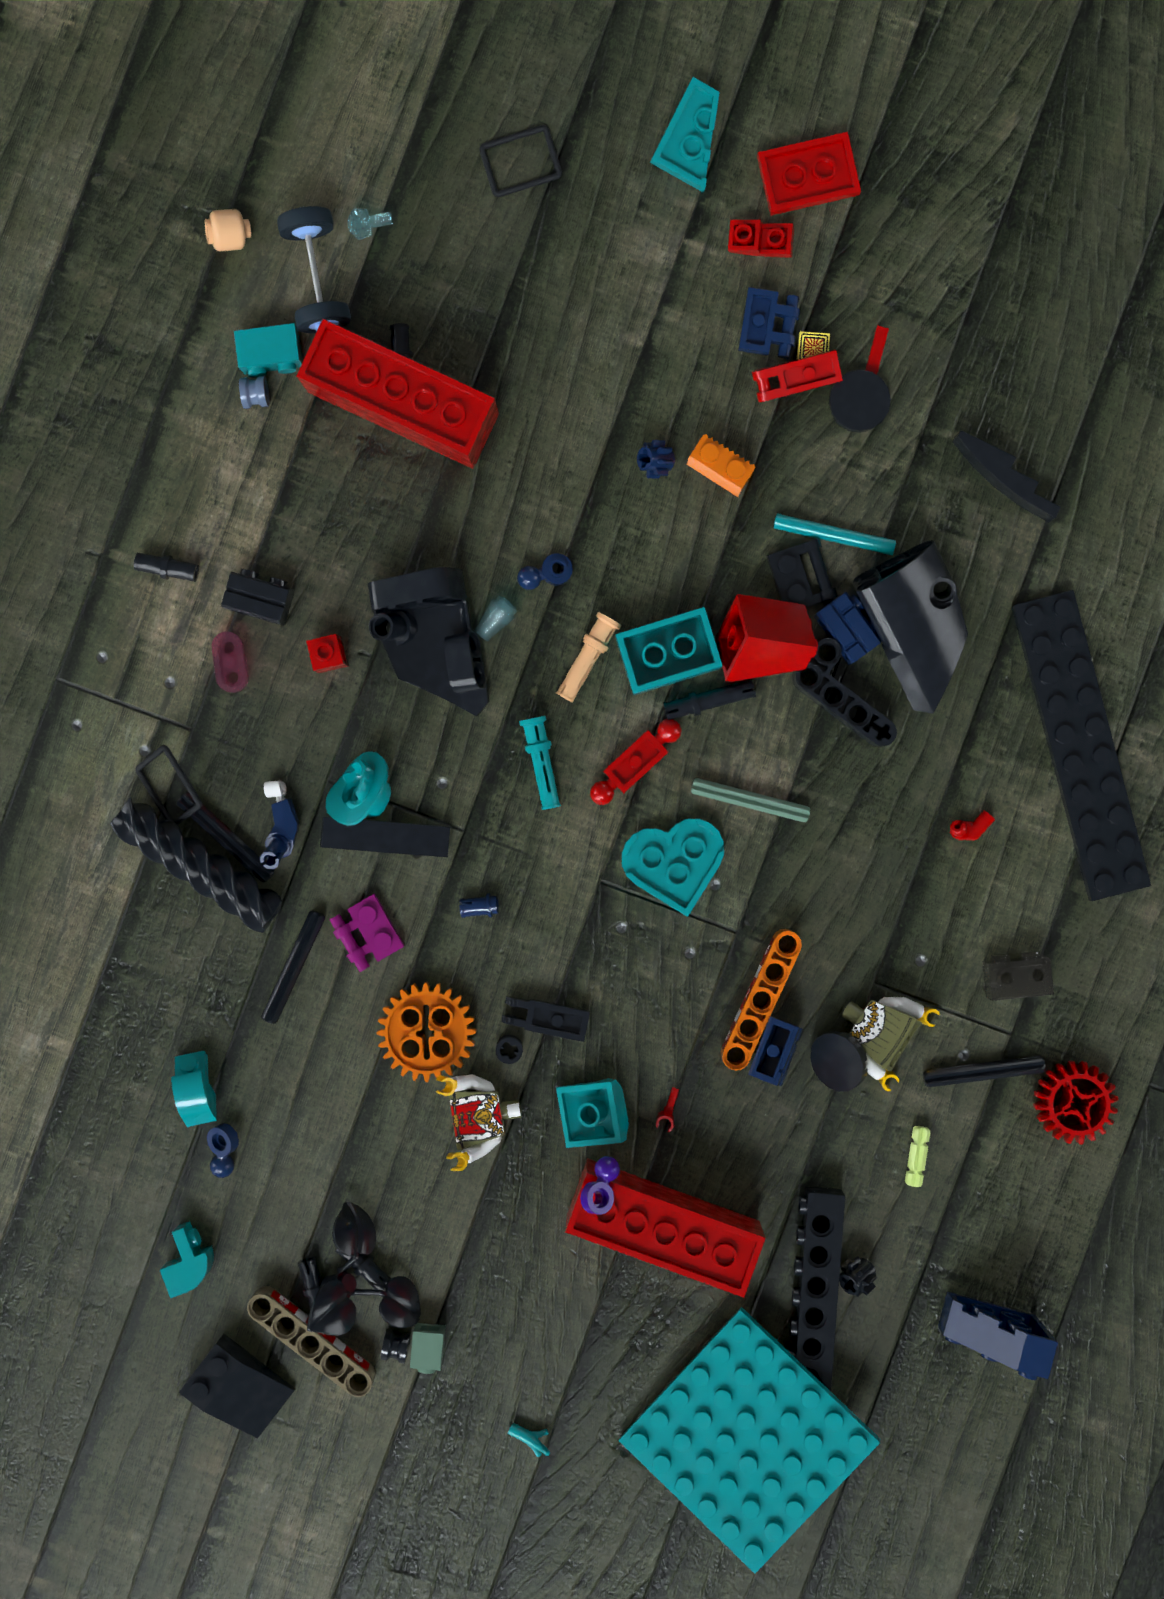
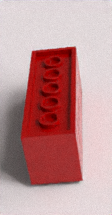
[296,319,499,469]
[565,1158,766,1298]

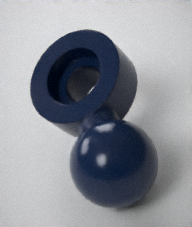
[517,553,573,590]
[207,1123,239,1178]

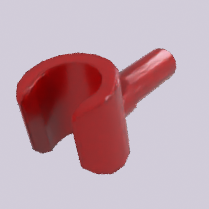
[656,1087,679,1132]

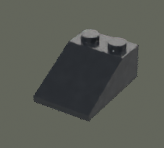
[179,1333,295,1439]

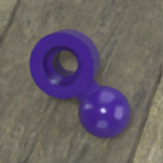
[580,1156,620,1215]

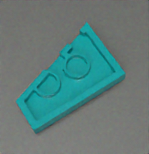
[650,77,720,192]

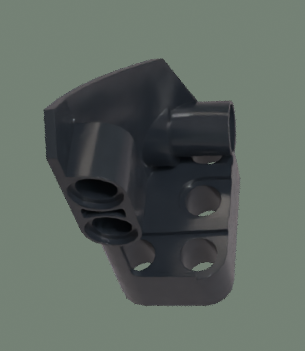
[853,540,968,714]
[367,567,490,716]

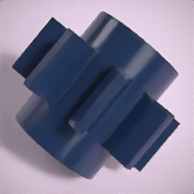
[637,440,675,479]

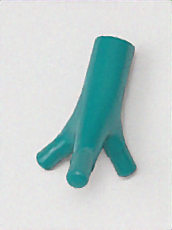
[507,1423,550,1457]

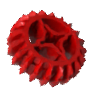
[1033,1060,1119,1144]

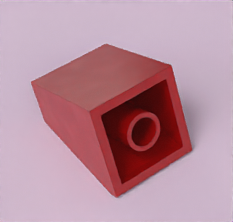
[715,594,818,682]

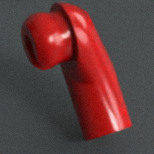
[950,810,995,841]

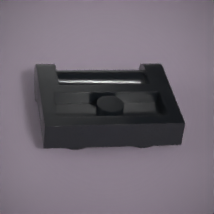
[766,538,839,608]

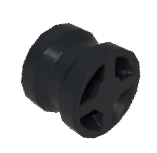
[381,1328,411,1364]

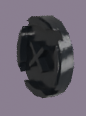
[828,370,891,433]
[810,1030,868,1092]

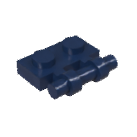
[738,287,800,359]

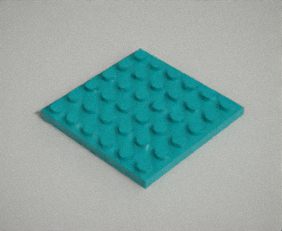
[618,1307,881,1574]

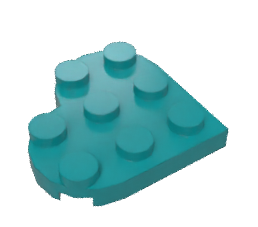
[621,819,724,917]

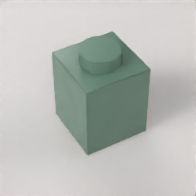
[410,1323,446,1374]

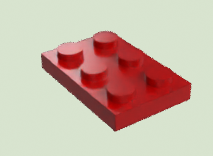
[757,132,861,216]

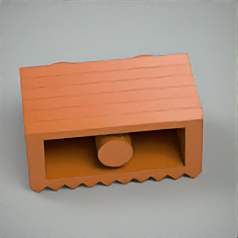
[687,434,755,497]

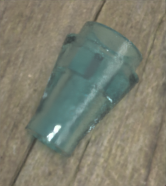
[474,595,518,641]

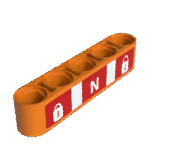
[721,929,802,1071]

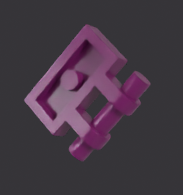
[330,894,405,972]

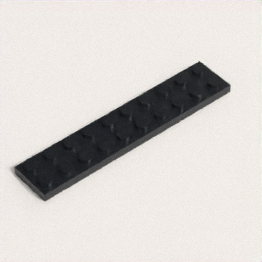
[1012,590,1151,901]

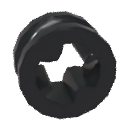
[495,1034,523,1064]

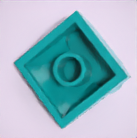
[556,1078,629,1148]

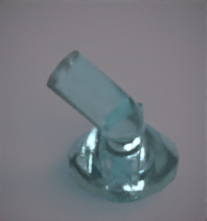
[347,208,393,240]

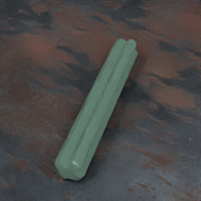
[691,778,810,822]

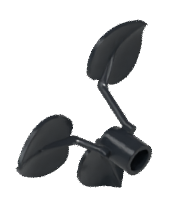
[307,1202,421,1336]

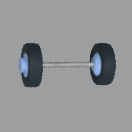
[277,206,351,333]

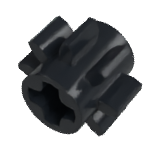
[839,1256,877,1297]

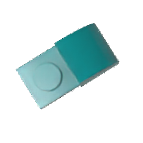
[171,1051,217,1127]
[160,1221,214,1298]

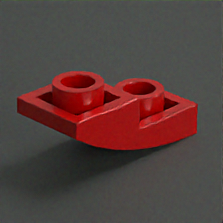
[728,220,794,258]

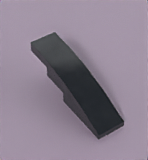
[952,430,1061,522]
[320,816,450,857]

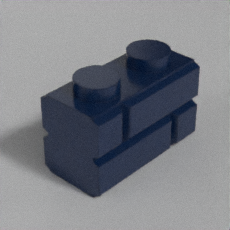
[814,592,882,665]
[748,1016,803,1086]

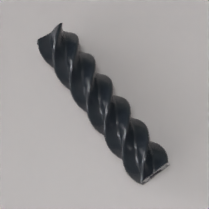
[110,797,283,933]

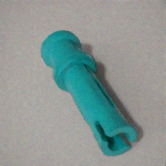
[519,716,561,810]

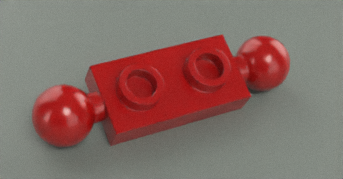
[590,719,682,805]

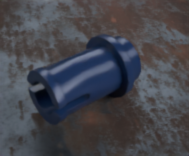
[459,893,499,918]

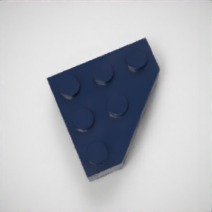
[938,1292,1058,1380]

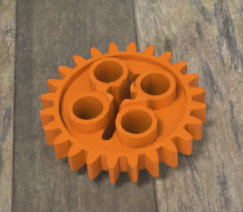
[376,982,477,1082]

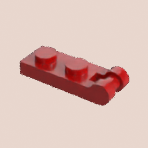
[751,349,843,402]

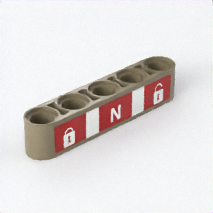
[247,1286,376,1397]

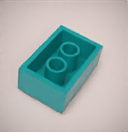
[615,607,723,696]

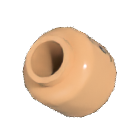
[204,209,251,251]

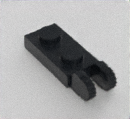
[501,996,590,1042]

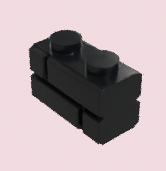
[221,568,294,626]

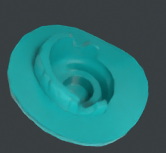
[326,751,391,826]

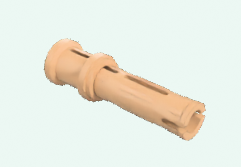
[556,612,622,703]

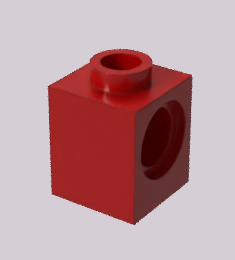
[306,634,348,673]

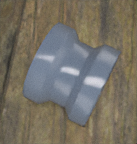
[239,375,270,409]

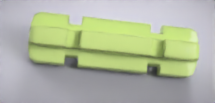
[905,1126,930,1187]

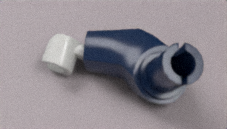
[260,780,300,869]

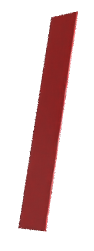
[865,325,889,375]

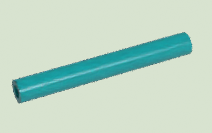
[773,513,896,555]

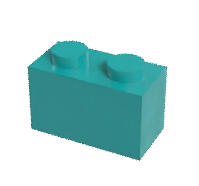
[234,323,303,378]

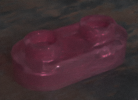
[212,632,249,693]

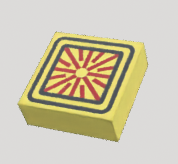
[797,331,830,359]

